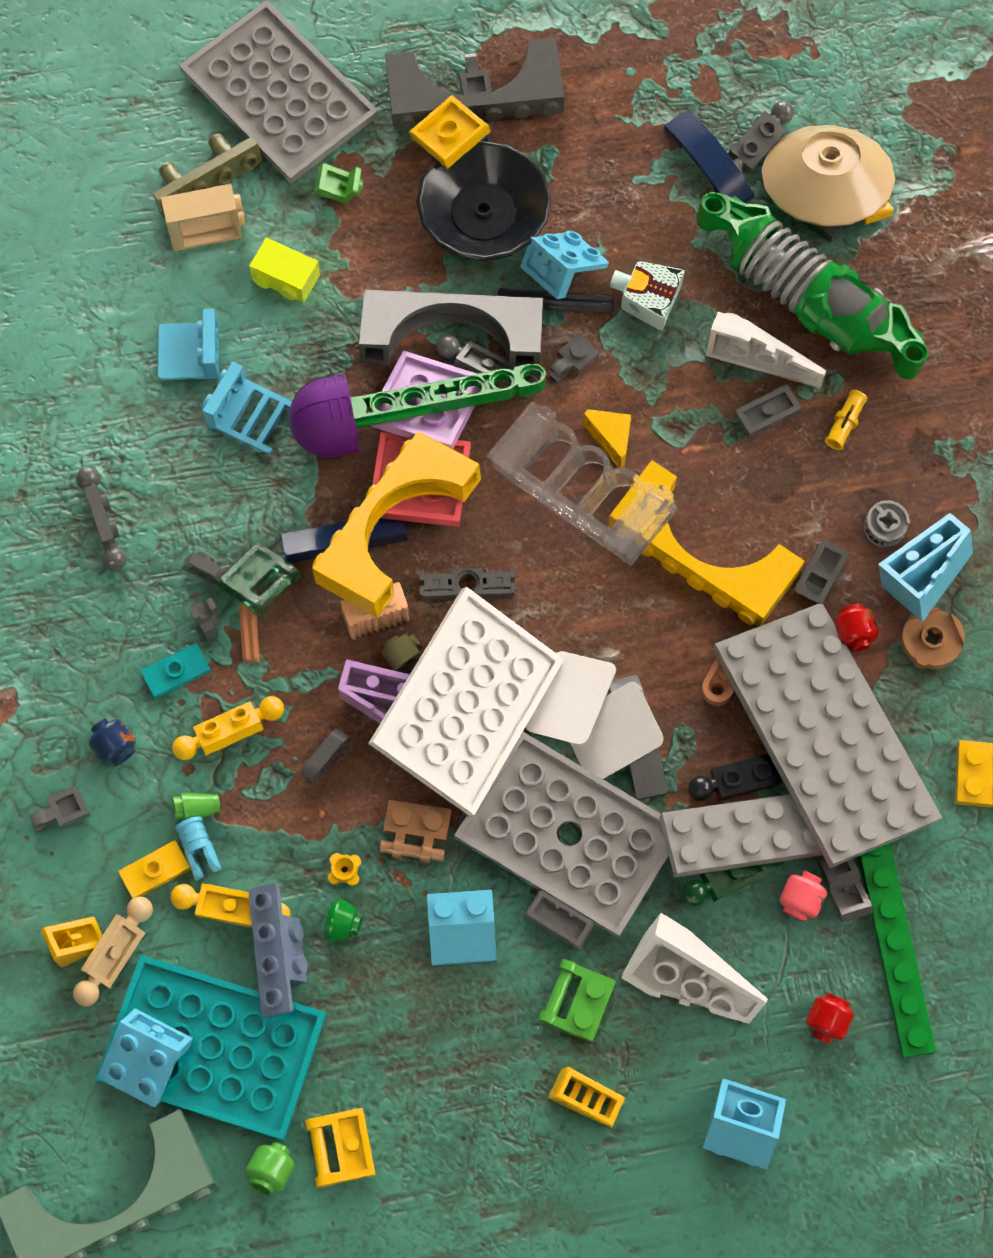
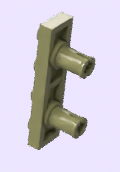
[153,134,263,219]

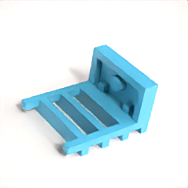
[202,361,292,456]

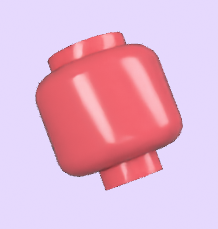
[779,871,827,922]

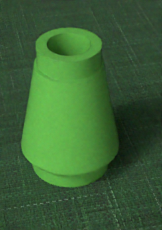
[172,793,220,822]

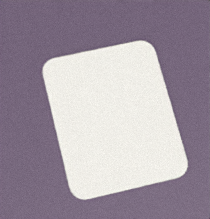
[525,651,616,744]
[570,682,663,779]

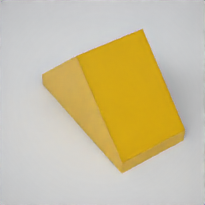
[583,410,631,469]
[41,917,103,968]

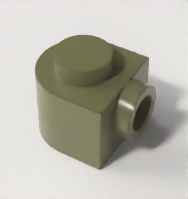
[382,633,423,673]

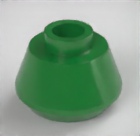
[324,898,362,942]

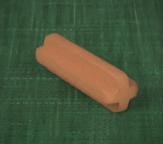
[239,603,260,663]

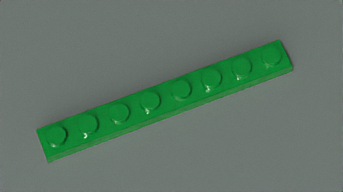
[858,843,936,1059]

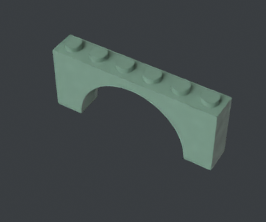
[0,1109,217,1258]

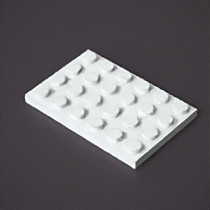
[368,587,564,816]

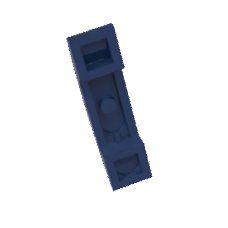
[664,109,754,203]

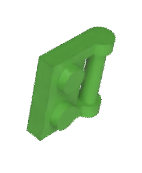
[538,959,616,1043]

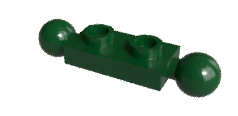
[682,861,785,906]

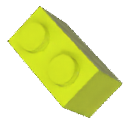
[249,238,320,303]

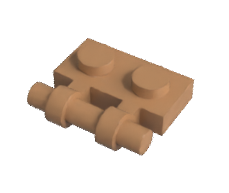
[380,800,452,864]

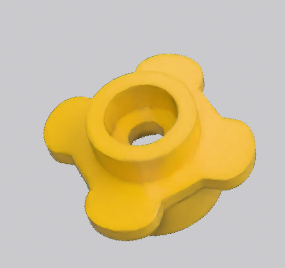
[328,853,361,886]

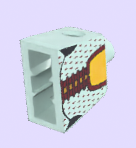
[610,261,685,331]

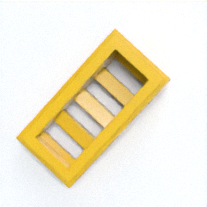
[548,1067,625,1128]

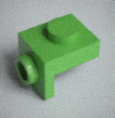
[314,163,363,204]

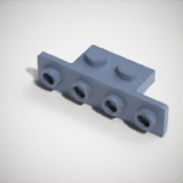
[249,883,308,1018]

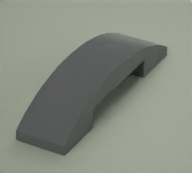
[609,675,668,800]

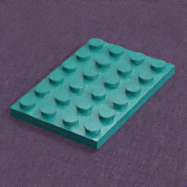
[95,955,327,1142]

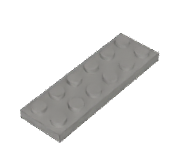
[659,794,823,878]

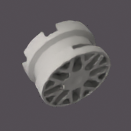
[863,500,910,548]

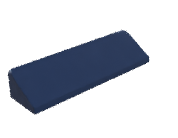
[281,518,407,564]

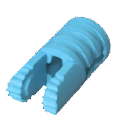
[175,816,221,881]

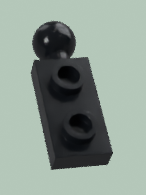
[688,754,781,801]

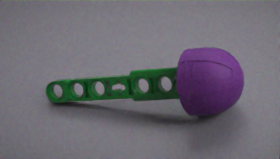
[289,364,546,457]

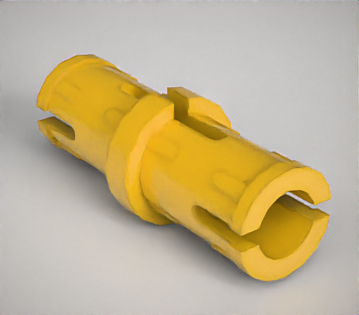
[825,390,868,450]

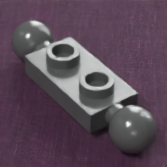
[728,101,794,173]
[436,335,538,398]
[76,466,127,571]

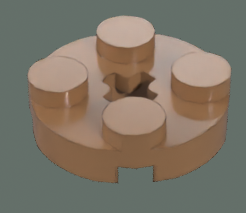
[901,607,965,669]

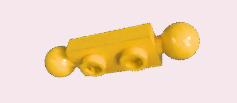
[172,696,284,761]
[170,883,291,928]

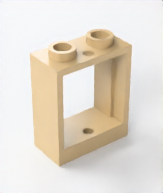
[161,184,246,252]

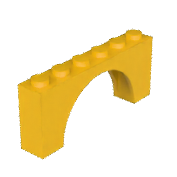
[312,431,481,618]
[608,461,805,627]

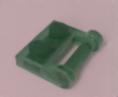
[218,542,301,617]

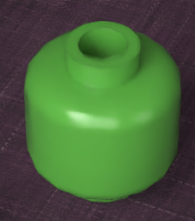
[245,1142,295,1196]

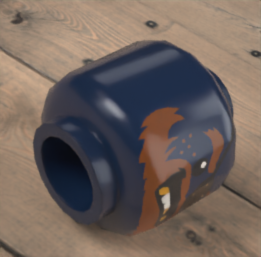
[89,718,136,766]

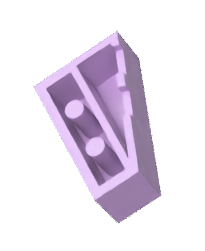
[338,659,409,723]

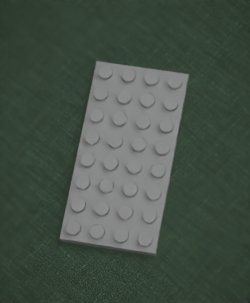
[712,603,943,868]

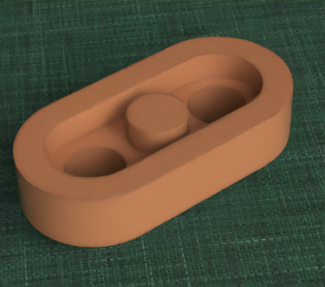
[701,658,735,706]

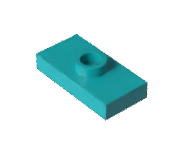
[140,643,211,700]

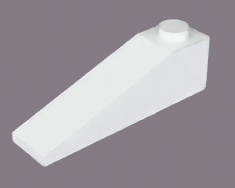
[706,312,826,388]

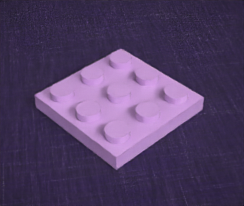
[370,350,481,449]

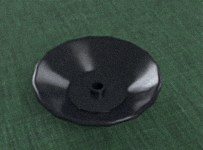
[416,141,551,262]

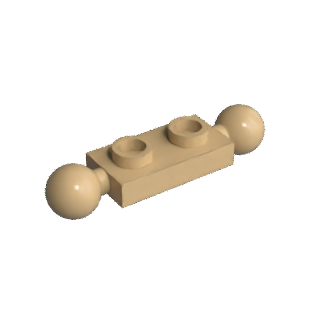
[73,897,153,1007]

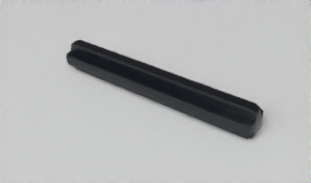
[497,288,614,313]

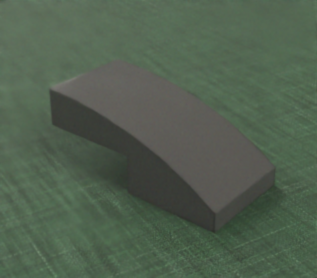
[794,539,850,604]
[818,857,873,923]

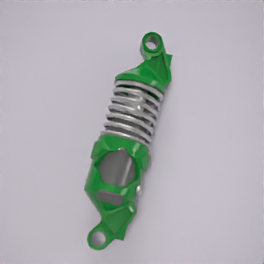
[696,192,928,380]

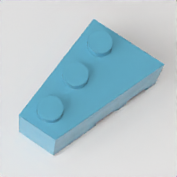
[878,513,973,622]

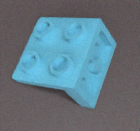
[520,231,609,299]
[158,309,219,381]
[98,1009,193,1107]

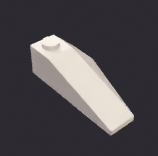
[621,913,767,1024]

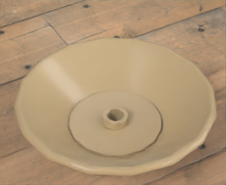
[761,125,895,227]

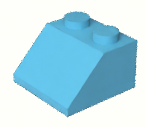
[427,890,497,966]
[703,1078,786,1170]

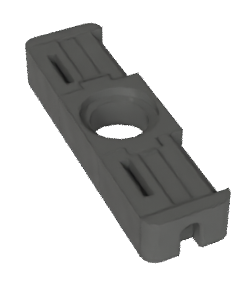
[419,567,516,601]

